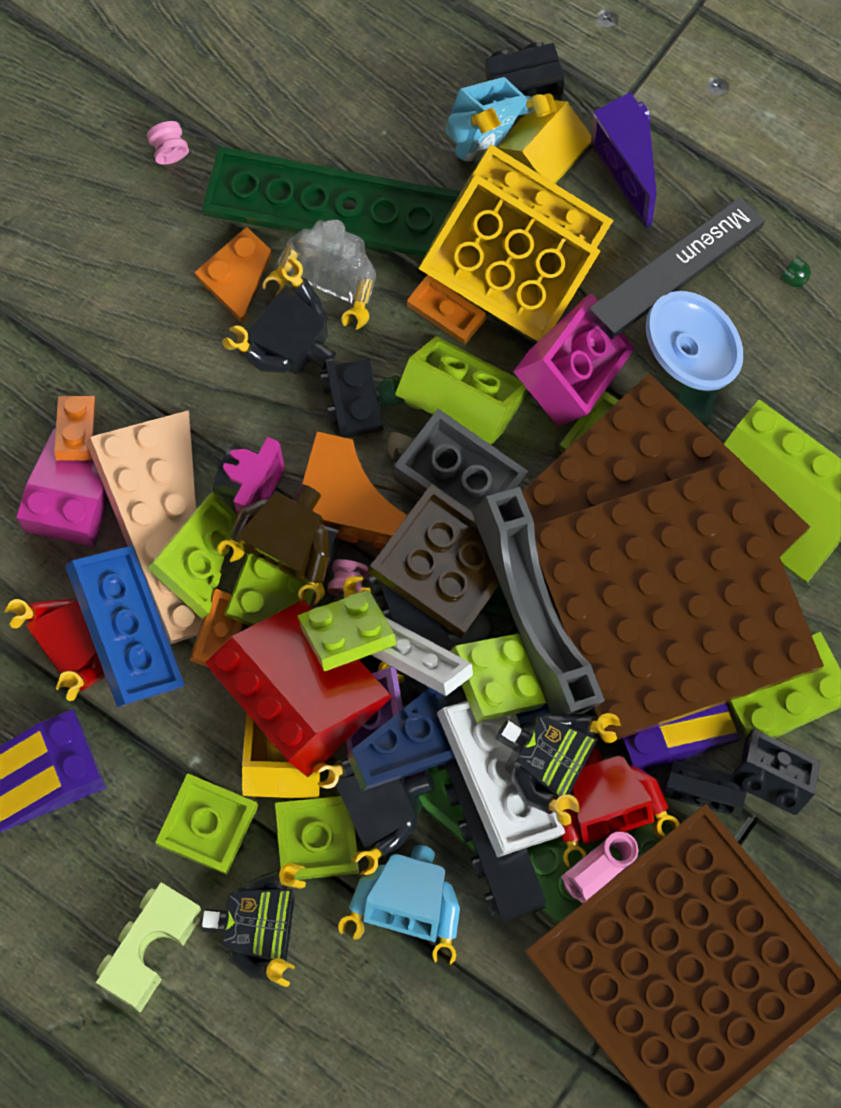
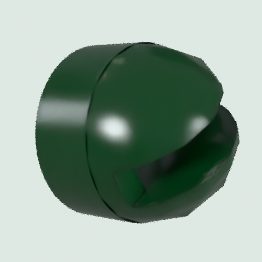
[779,255,811,287]

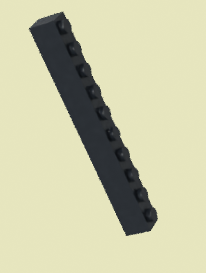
[368,561,546,924]

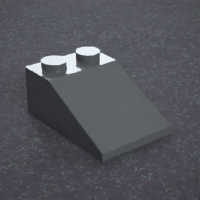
[394,409,529,512]

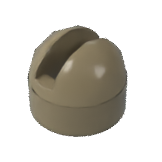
[387,432,414,460]

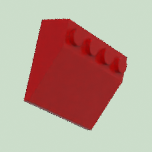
[205,599,393,777]

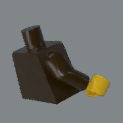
[217,484,330,605]

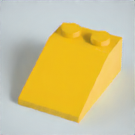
[242,713,321,799]

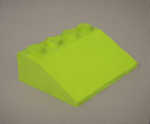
[724,399,841,584]

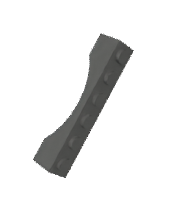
[471,487,605,715]

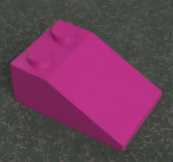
[513,294,635,427]
[16,429,109,548]

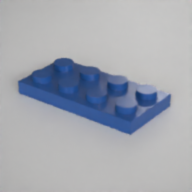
[65,545,185,707]

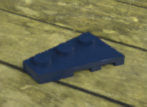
[347,688,456,791]

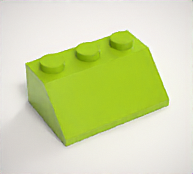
[395,336,528,445]

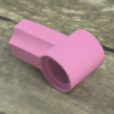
[561,832,639,903]

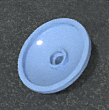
[646,291,743,391]

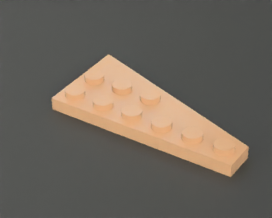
[86,410,202,644]

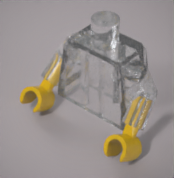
[263,219,376,330]

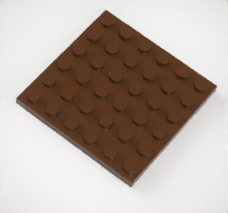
[522,373,810,558]
[534,458,824,744]
[524,804,841,1108]

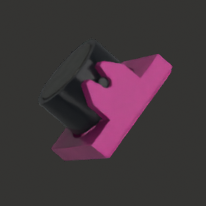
[212,437,285,515]

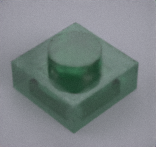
[678,384,719,428]

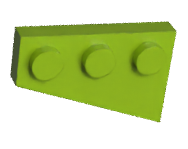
[147,492,238,619]

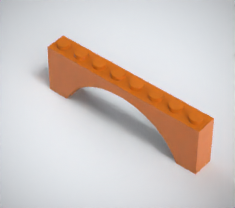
[302,432,408,550]

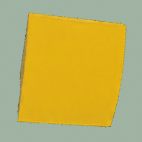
[418,144,613,342]

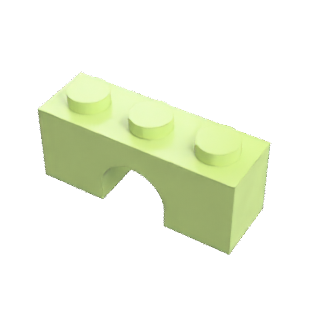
[96,882,204,1013]

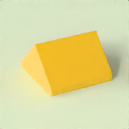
[495,100,591,184]

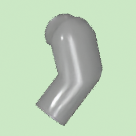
[448,613,491,648]

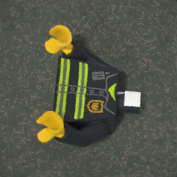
[496,713,621,826]
[202,863,306,987]

